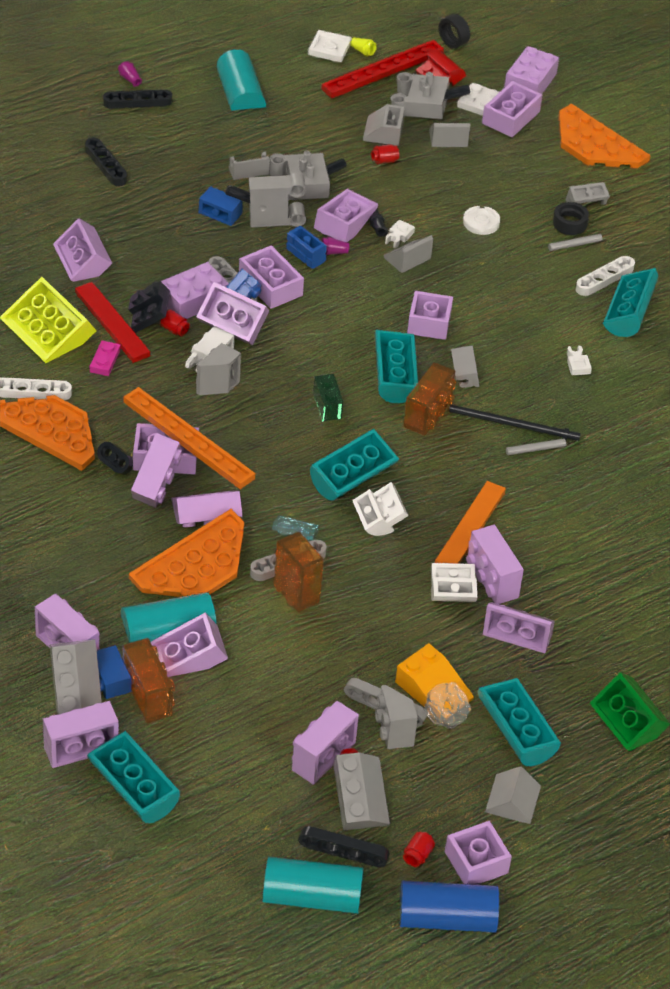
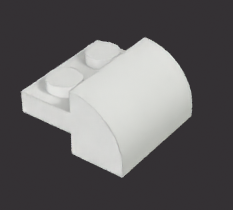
[353,482,408,536]
[431,563,477,602]

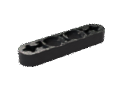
[103,89,173,109]
[85,137,127,187]
[298,826,390,867]

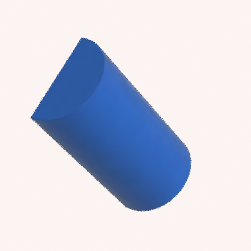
[400,881,499,933]

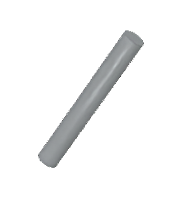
[548,234,602,251]
[506,439,566,455]

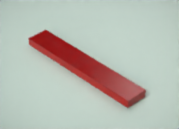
[75,282,150,363]

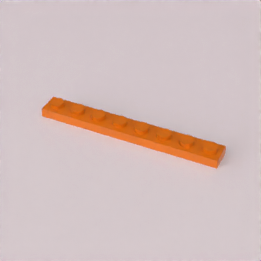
[123,387,256,490]

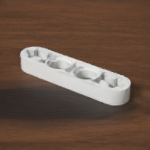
[576,256,635,296]
[0,378,72,400]

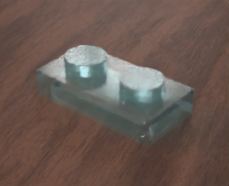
[272,515,319,541]

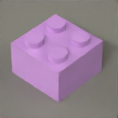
[407,291,453,340]
[445,821,512,885]

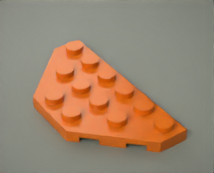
[559,104,651,168]
[0,395,95,471]
[129,509,244,597]

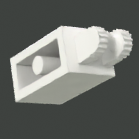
[185,326,234,372]

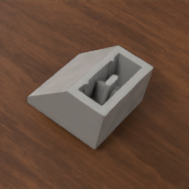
[363,104,405,146]
[196,343,241,395]
[375,685,418,749]

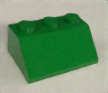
[590,672,670,751]

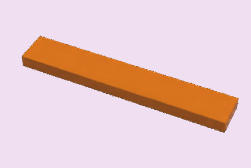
[435,481,506,564]

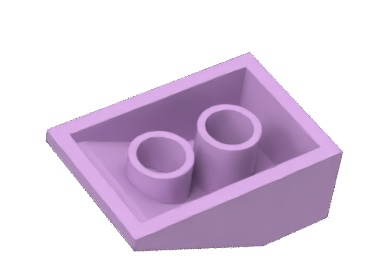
[314,189,378,242]
[148,612,228,679]

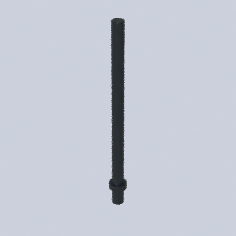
[449,404,581,441]

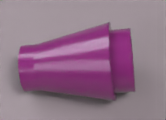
[118,61,142,87]
[321,236,349,255]

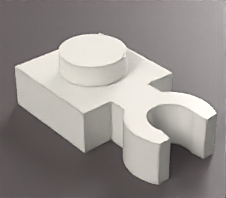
[385,220,415,248]
[567,346,592,375]

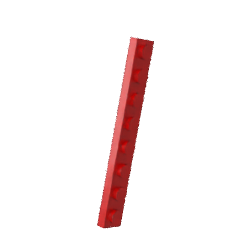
[321,40,444,99]

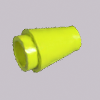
[350,37,377,56]

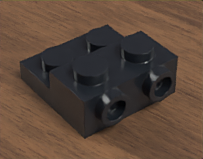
[128,281,170,333]

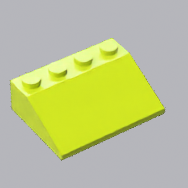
[0,277,96,363]

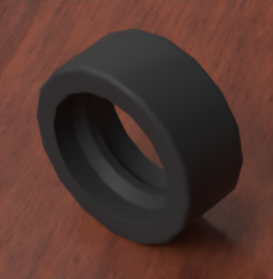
[438,14,471,49]
[553,202,589,235]

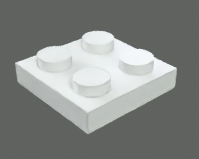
[308,30,352,62]
[457,83,499,116]

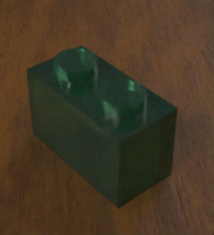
[313,374,344,421]

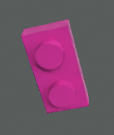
[90,340,121,376]

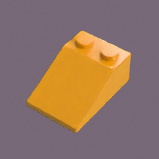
[395,643,474,722]

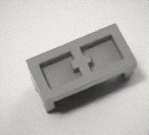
[229,152,270,180]
[566,182,610,205]
[451,346,479,388]

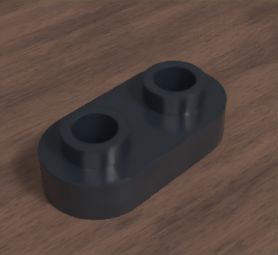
[97,442,133,475]

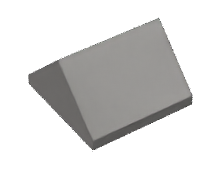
[429,123,470,147]
[383,235,433,273]
[485,766,541,824]

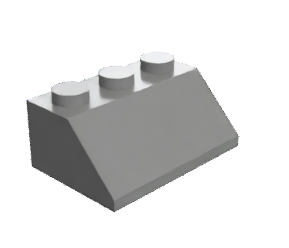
[50,639,102,715]
[333,753,390,831]

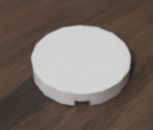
[463,206,500,235]

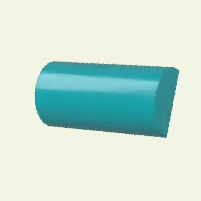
[217,49,266,111]
[603,268,658,337]
[375,330,419,403]
[310,429,399,500]
[121,592,217,648]
[478,678,561,766]
[87,731,180,823]
[262,856,363,914]

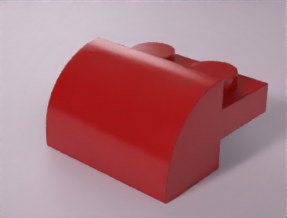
[416,51,467,86]

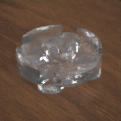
[425,682,471,729]

